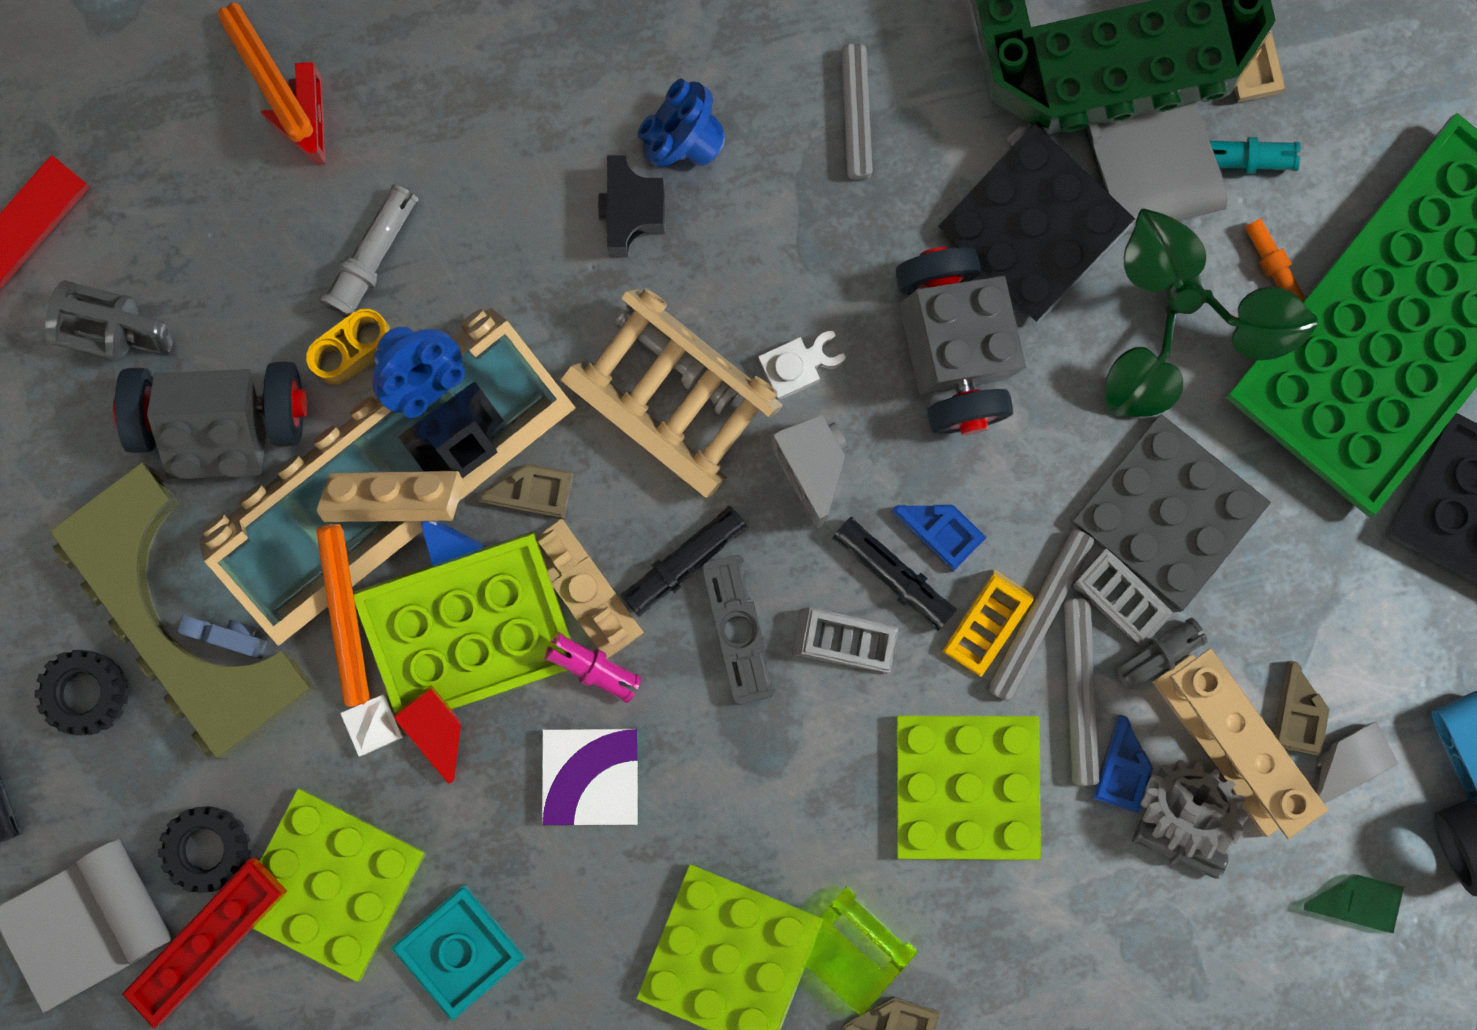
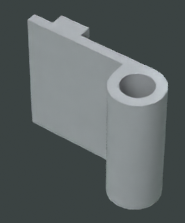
[1086,102,1227,235]
[0,839,173,1013]

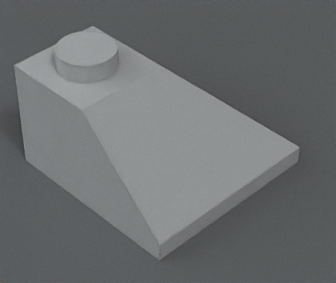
[772,415,848,529]

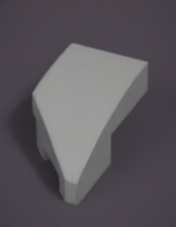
[1315,721,1399,804]

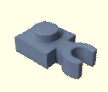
[177,615,267,659]

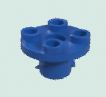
[637,78,725,167]
[372,327,465,418]

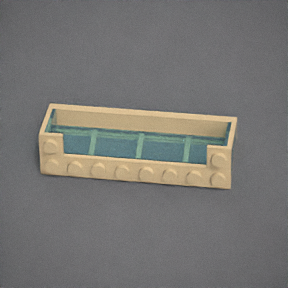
[199,307,576,646]

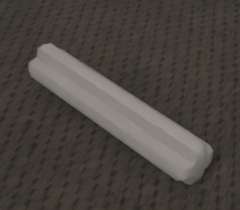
[842,43,872,180]

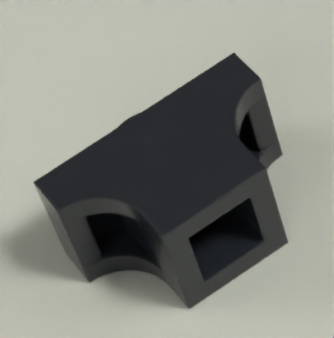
[598,155,665,257]
[398,381,504,478]

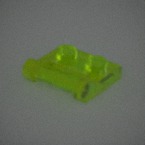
[806,886,918,1017]

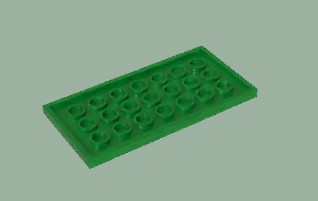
[1225,113,1477,517]

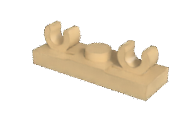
[536,519,644,659]

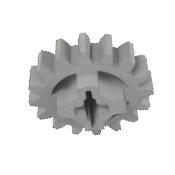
[1140,760,1248,859]

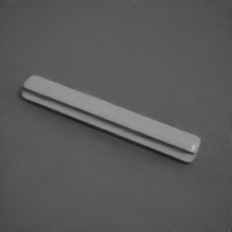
[988,529,1094,701]
[1064,598,1099,786]

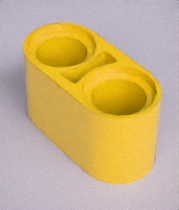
[306,309,391,386]

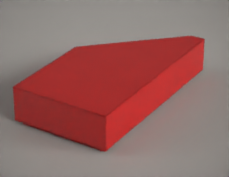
[393,685,461,784]

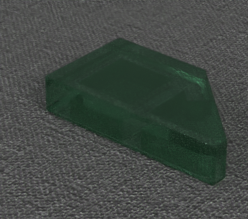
[1303,874,1404,934]

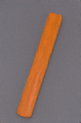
[218,3,313,142]
[316,524,370,707]

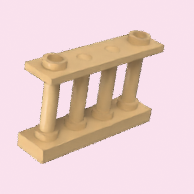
[560,288,783,498]
[1152,648,1329,839]

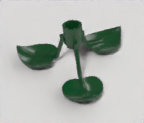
[1104,209,1318,417]

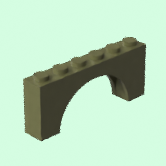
[50,463,318,759]

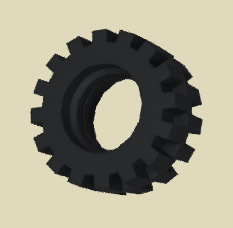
[35,650,129,735]
[158,806,251,893]

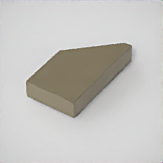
[478,463,573,519]
[1273,660,1330,756]
[841,996,940,1030]

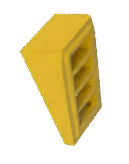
[942,569,1034,677]

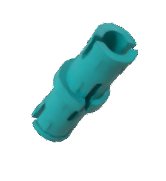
[1209,137,1301,174]

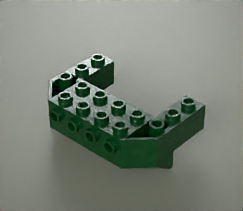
[971,0,1276,135]

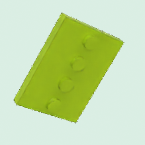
[353,531,571,727]

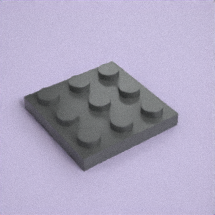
[1071,414,1271,612]

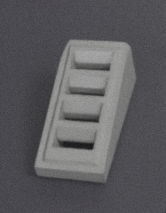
[1072,548,1173,648]
[792,607,899,673]

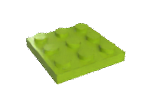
[896,715,1041,860]
[253,788,427,982]
[636,864,824,1030]

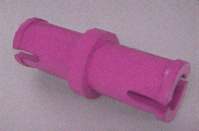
[544,632,641,703]

